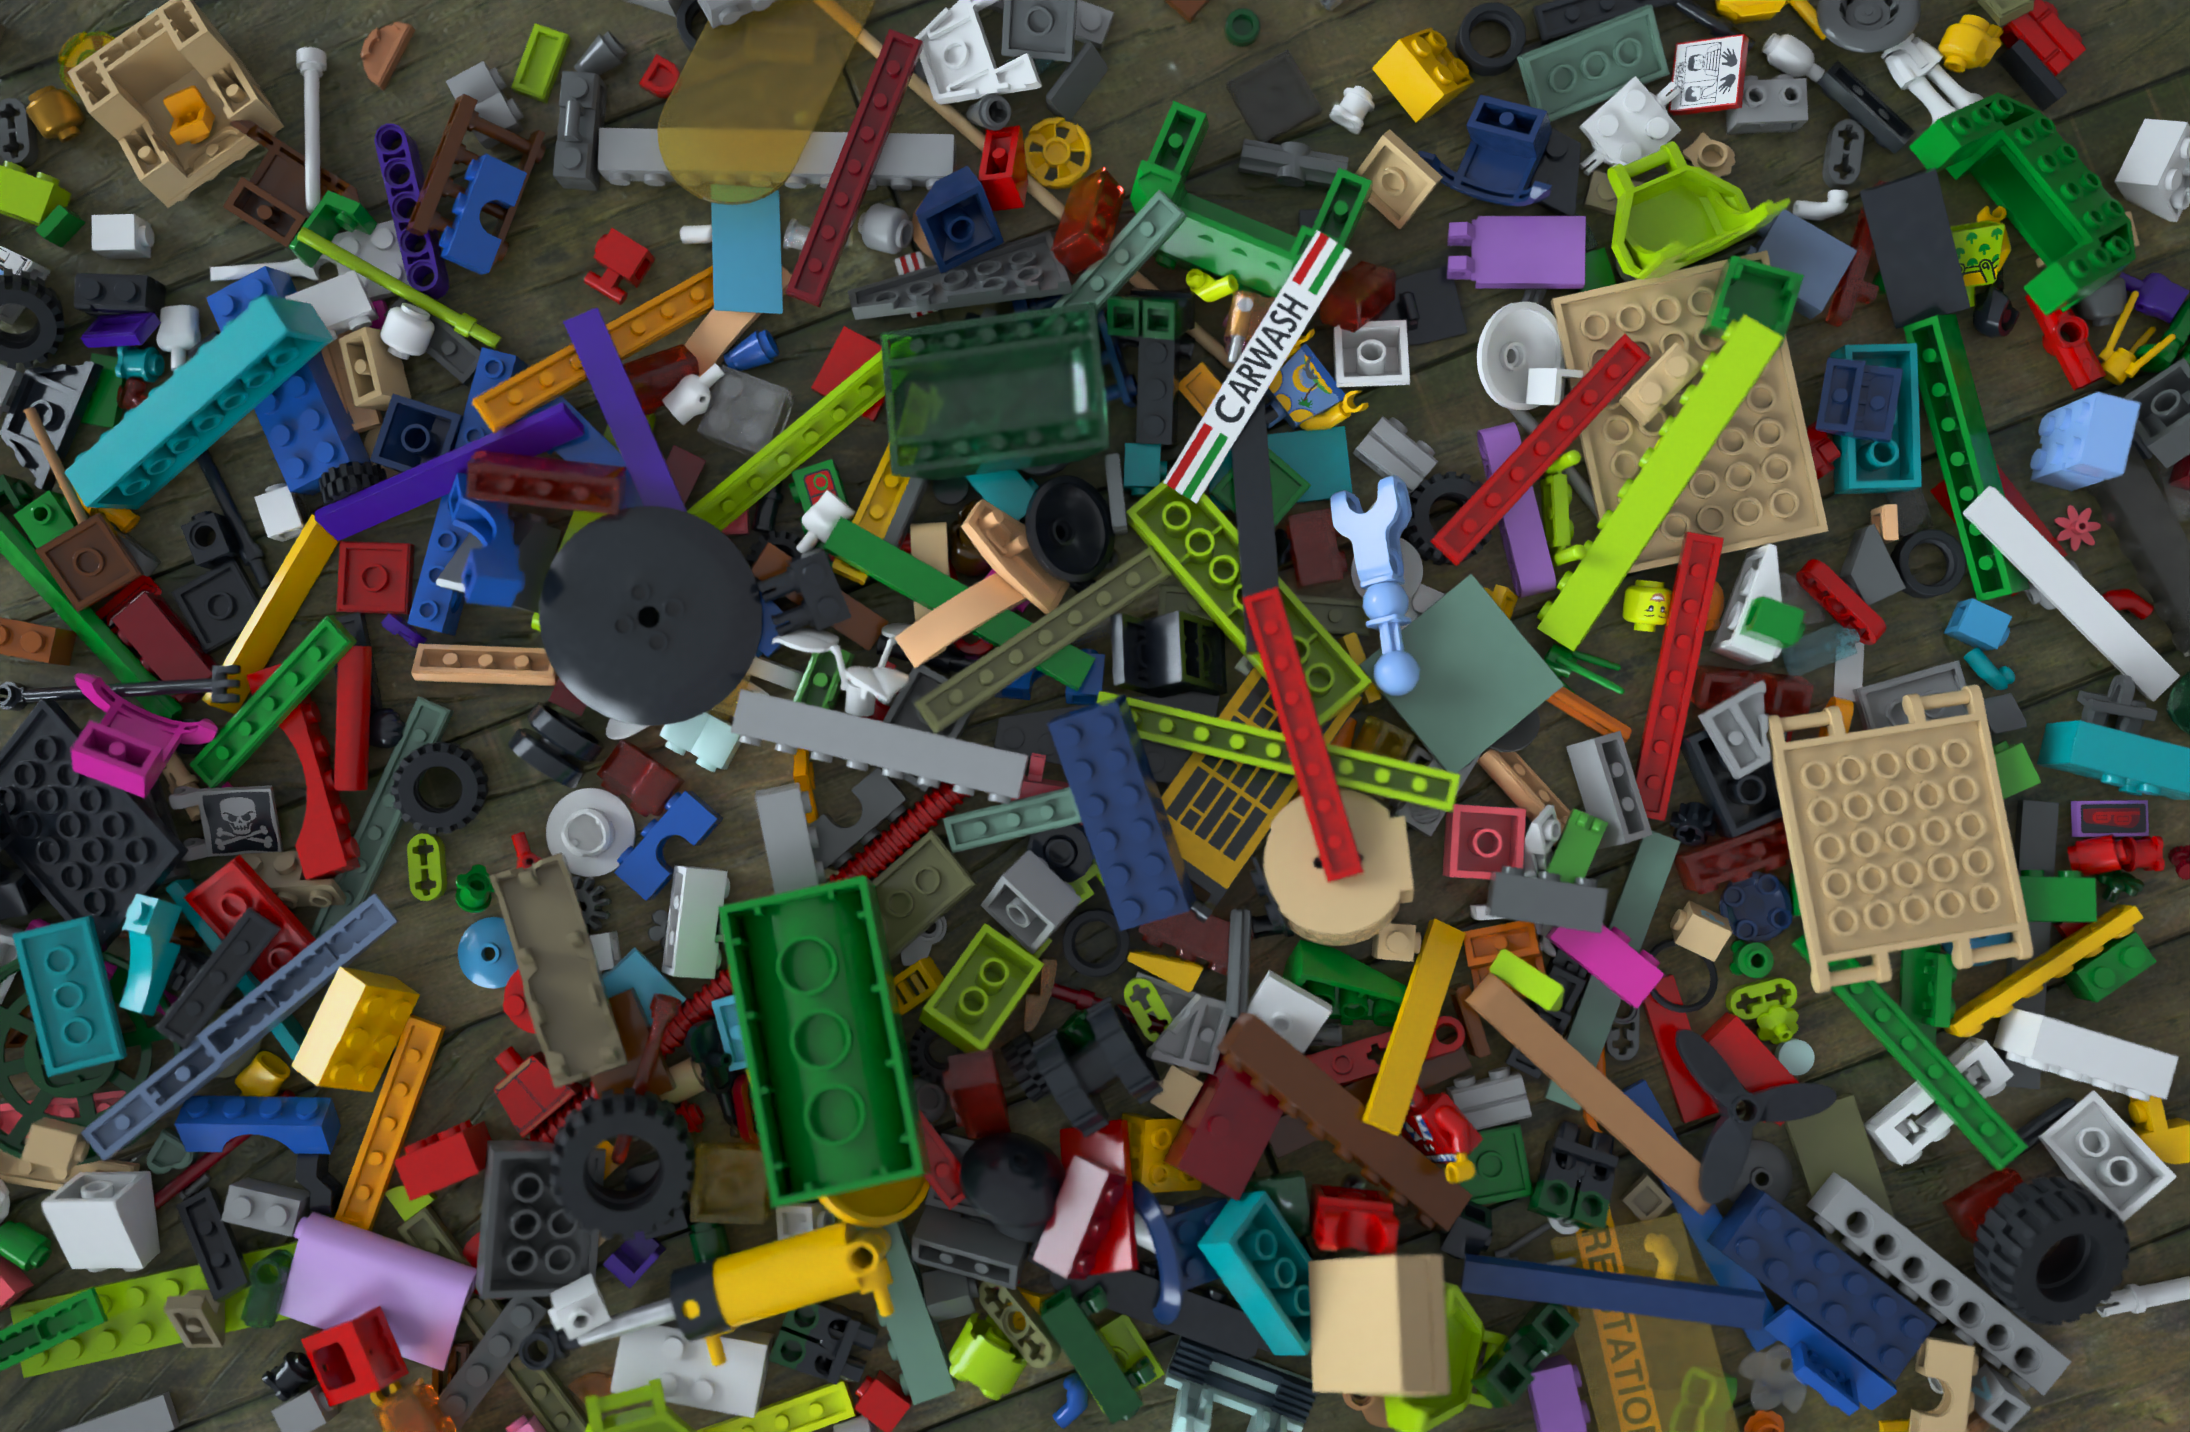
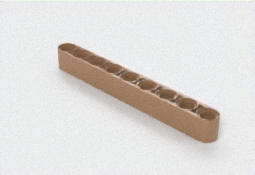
[1465,973,1713,1216]

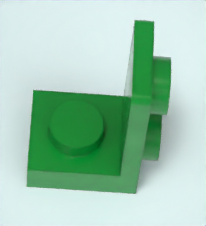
[289,190,378,268]

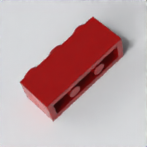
[1701,1012,1799,1126]

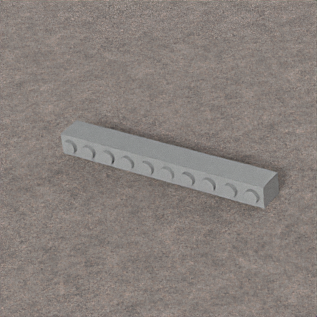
[598,128,956,191]

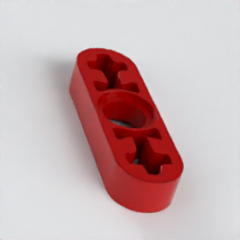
[1796,559,1887,645]

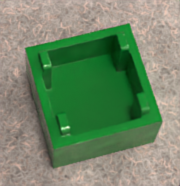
[1702,255,1804,348]

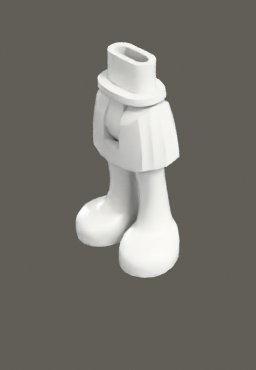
[1881,33,1984,125]

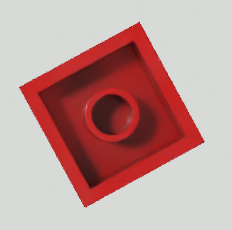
[394,1119,492,1201]

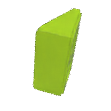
[1489,949,1564,1012]

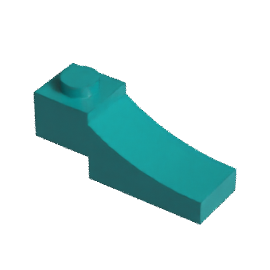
[119,894,183,1016]

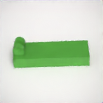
[1545,808,1608,884]

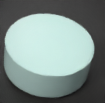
[1775,1038,1815,1075]

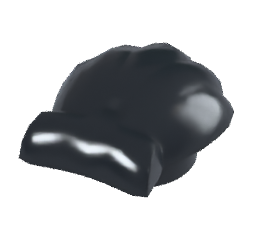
[369,708,405,748]

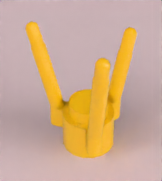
[2098,290,2176,385]

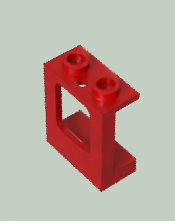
[301,1306,409,1407]

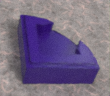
[381,613,427,648]

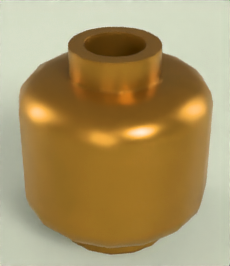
[26,85,85,143]

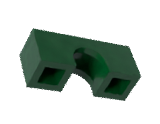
[1470,1302,1580,1408]

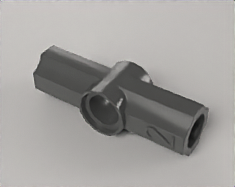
[1238,139,1349,188]

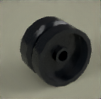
[508,702,604,788]

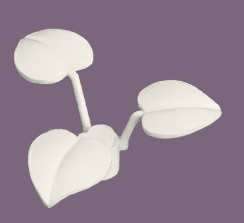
[772,623,912,717]

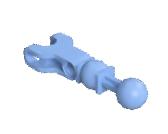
[1331,475,1420,696]

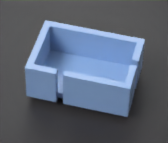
[2030,392,2140,491]

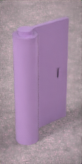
[278,1212,477,1371]

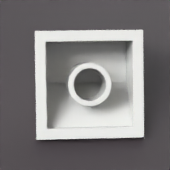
[1333,320,1410,387]

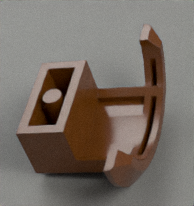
[223,120,361,249]

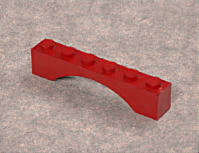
[246,663,360,880]

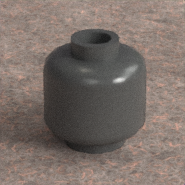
[2077,276,2128,326]

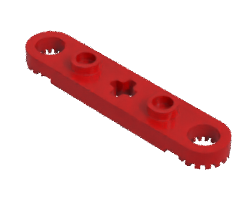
[1306,1016,1465,1086]

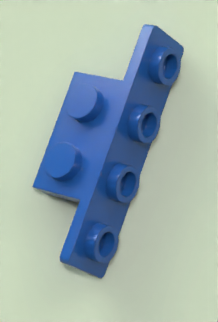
[1764,1304,1897,1416]

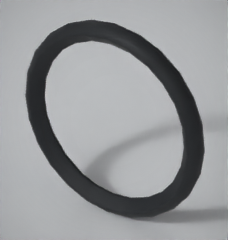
[1649,939,1718,1013]

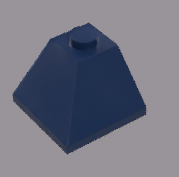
[915,166,1004,274]

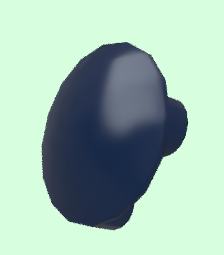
[1719,871,1792,942]

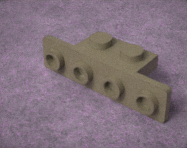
[241,851,347,909]

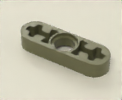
[978,1281,1061,1368]

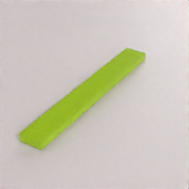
[687,329,929,531]

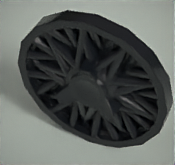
[1027,823,1094,883]

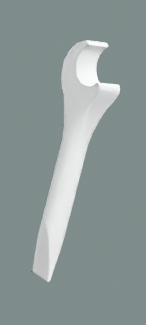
[210,254,336,284]

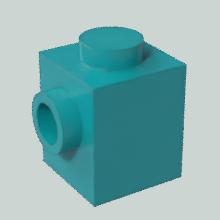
[1124,443,1167,498]

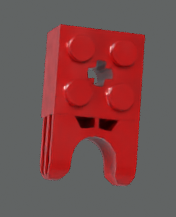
[1308,1183,1399,1256]

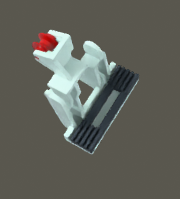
[1164,1336,1318,1432]

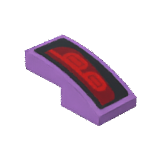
[2071,800,2149,837]

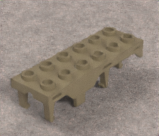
[489,853,629,1088]

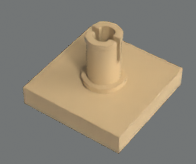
[1355,129,1443,230]

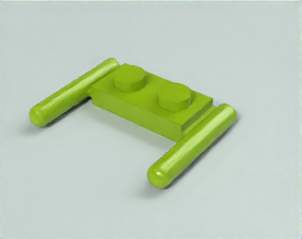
[1540,450,1586,568]

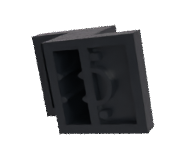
[1111,610,1227,698]

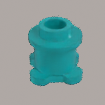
[115,346,165,382]

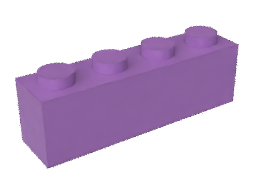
[1527,1355,1590,1432]

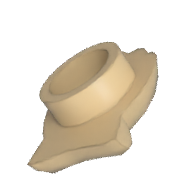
[1682,132,1735,178]

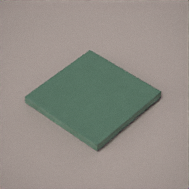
[1359,574,1564,774]

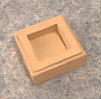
[1870,504,1899,544]

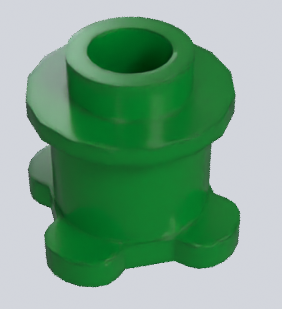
[455,864,495,913]
[1729,940,1774,978]

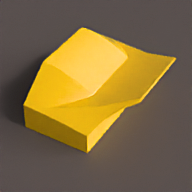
[1715,0,1790,24]

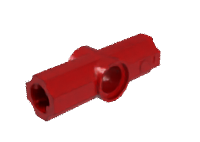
[2025,294,2106,391]

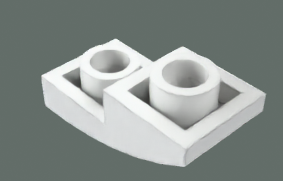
[1523,805,1561,878]

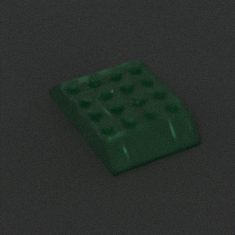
[880,302,1110,480]

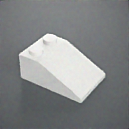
[1709,543,1782,666]
[2038,1090,2177,1222]

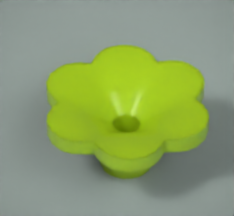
[1756,1005,1799,1044]

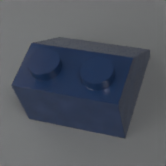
[370,393,463,473]

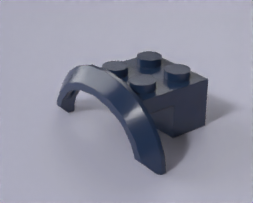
[1418,94,1552,207]
[1132,1181,1227,1325]

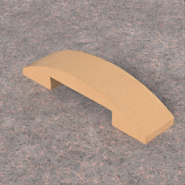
[676,265,792,377]
[895,573,1028,669]

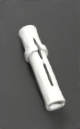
[2097,1276,2190,1318]

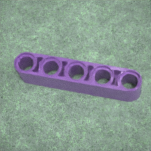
[1477,422,1556,598]

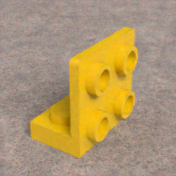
[1122,1113,1202,1193]

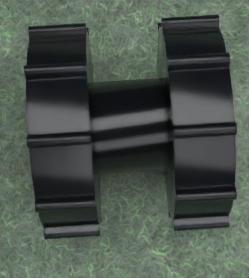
[1031,996,1164,1138]

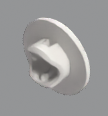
[546,788,636,877]

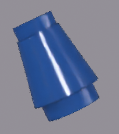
[724,329,779,373]

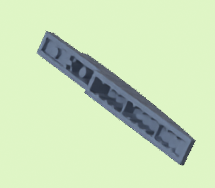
[80,893,399,1161]

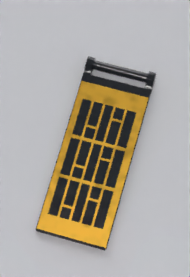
[1161,666,1363,924]

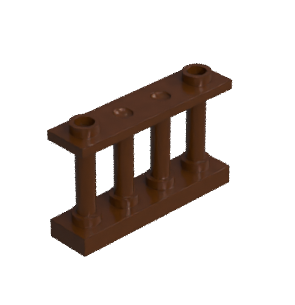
[406,94,546,265]

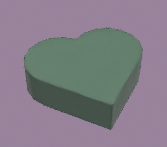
[147,1128,198,1174]

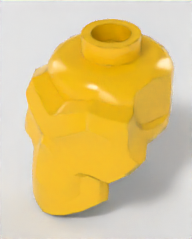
[1937,14,2003,73]

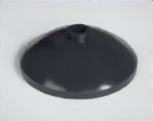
[1025,475,1115,583]
[959,1132,1066,1228]

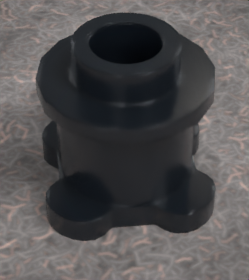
[262,1352,314,1402]

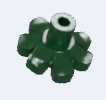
[2095,870,2144,903]

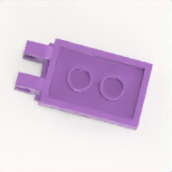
[1447,216,1586,289]

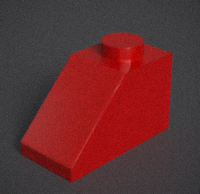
[978,125,1028,211]

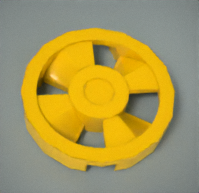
[1024,117,1092,190]

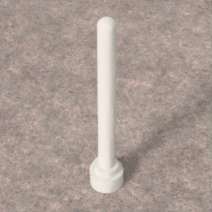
[296,47,326,214]

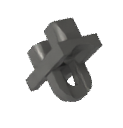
[2077,674,2158,735]

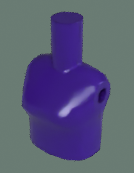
[2119,272,2190,324]

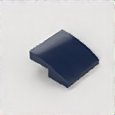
[1815,357,1903,443]

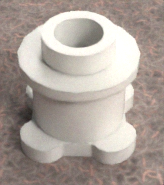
[1329,86,1375,134]

